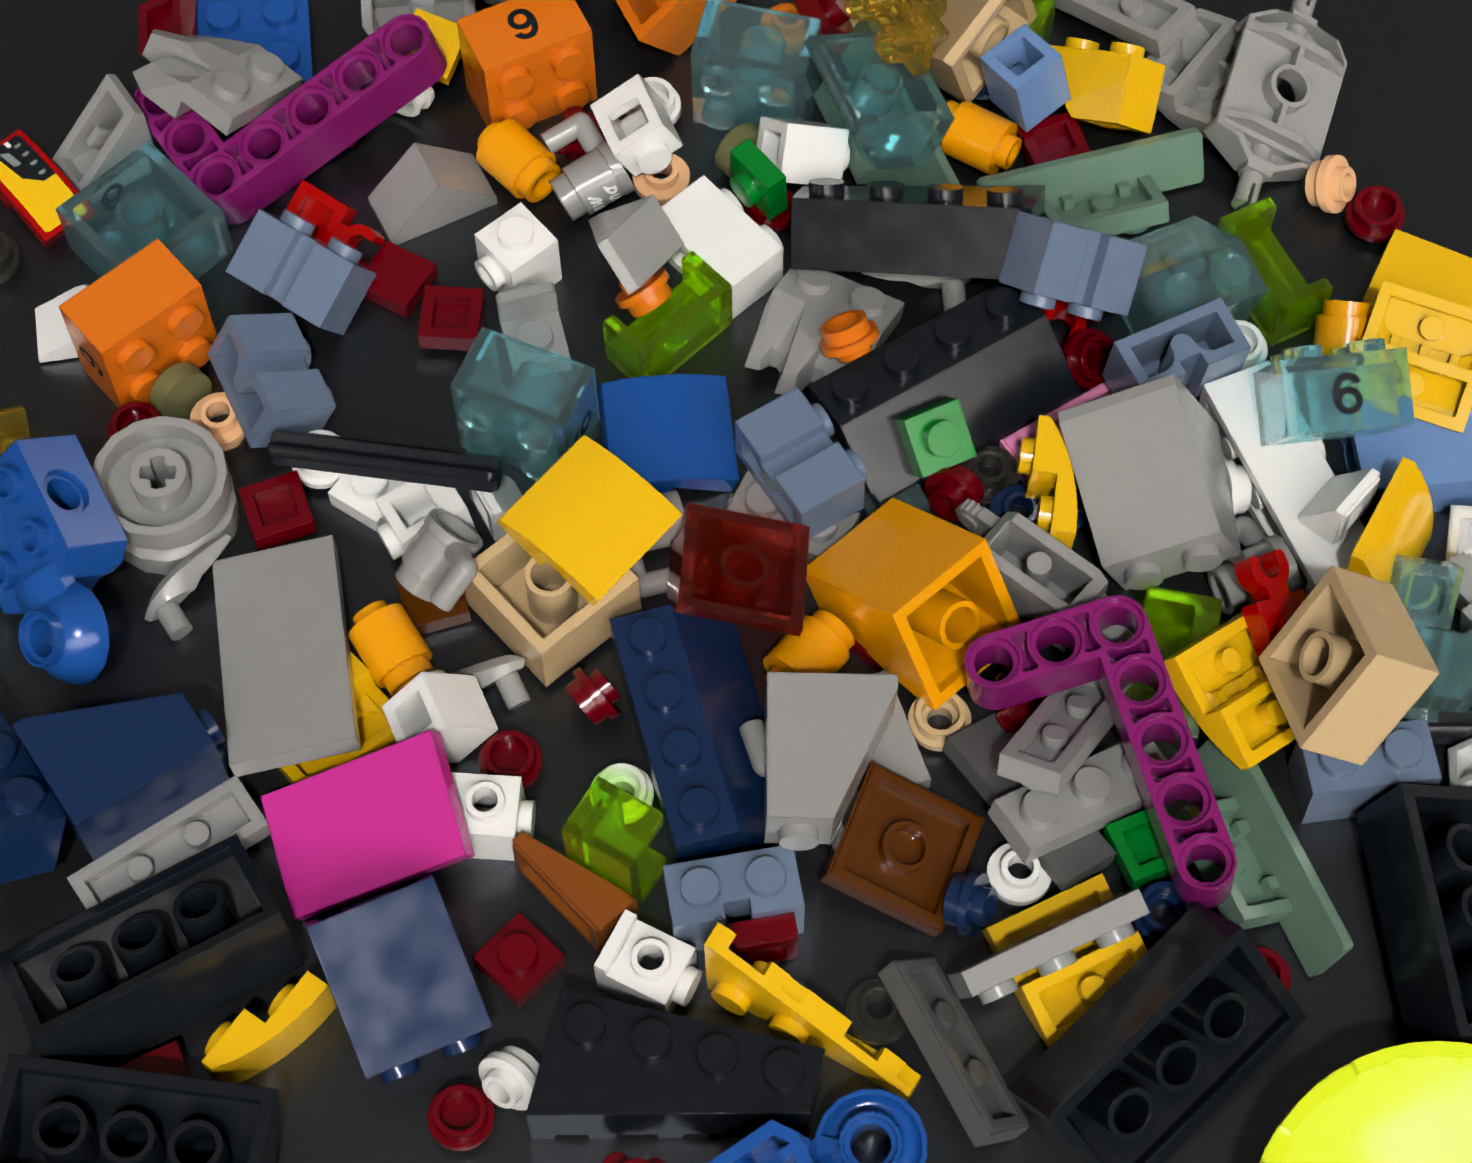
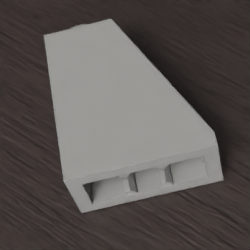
[764,672,898,851]

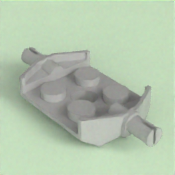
[1203,0,1348,213]

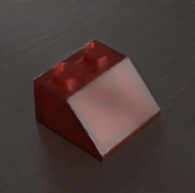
[666,502,810,637]

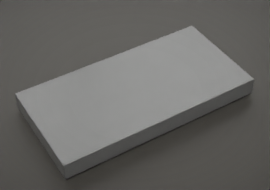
[212,535,361,777]

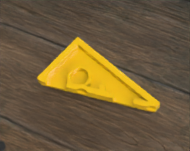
[704,922,921,1101]

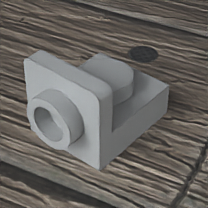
[495,282,573,384]

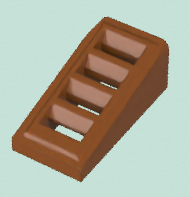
[512,832,639,952]

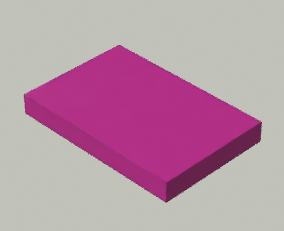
[260,730,475,921]

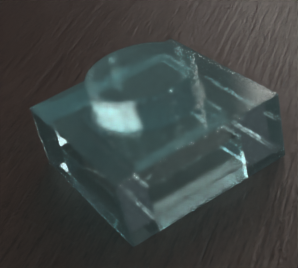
[1390,554,1464,630]

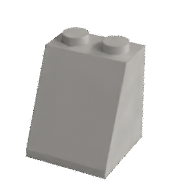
[1058,374,1242,590]

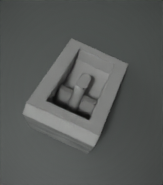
[52,74,159,200]
[367,142,497,245]
[588,194,684,295]

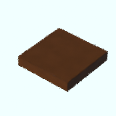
[819,762,985,937]

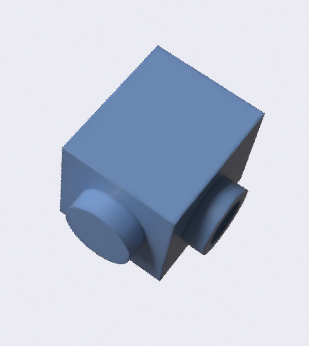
[980,23,1071,133]

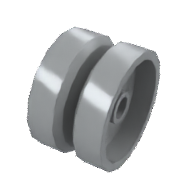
[93,416,241,575]

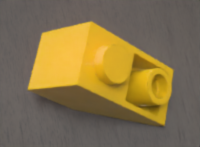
[1050,37,1166,134]

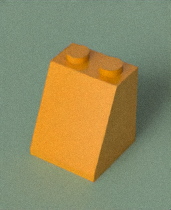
[802,497,1021,710]

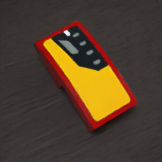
[0,129,93,248]

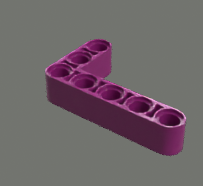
[134,14,447,225]
[964,595,1237,908]

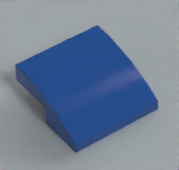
[597,374,740,493]

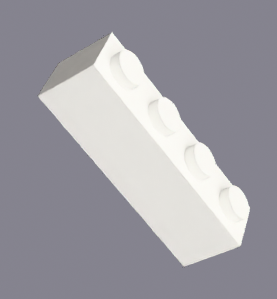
[1199,360,1365,597]

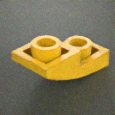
[1017,415,1077,549]
[201,970,337,1084]

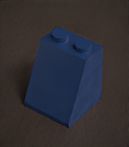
[12,693,231,861]
[304,874,493,1084]

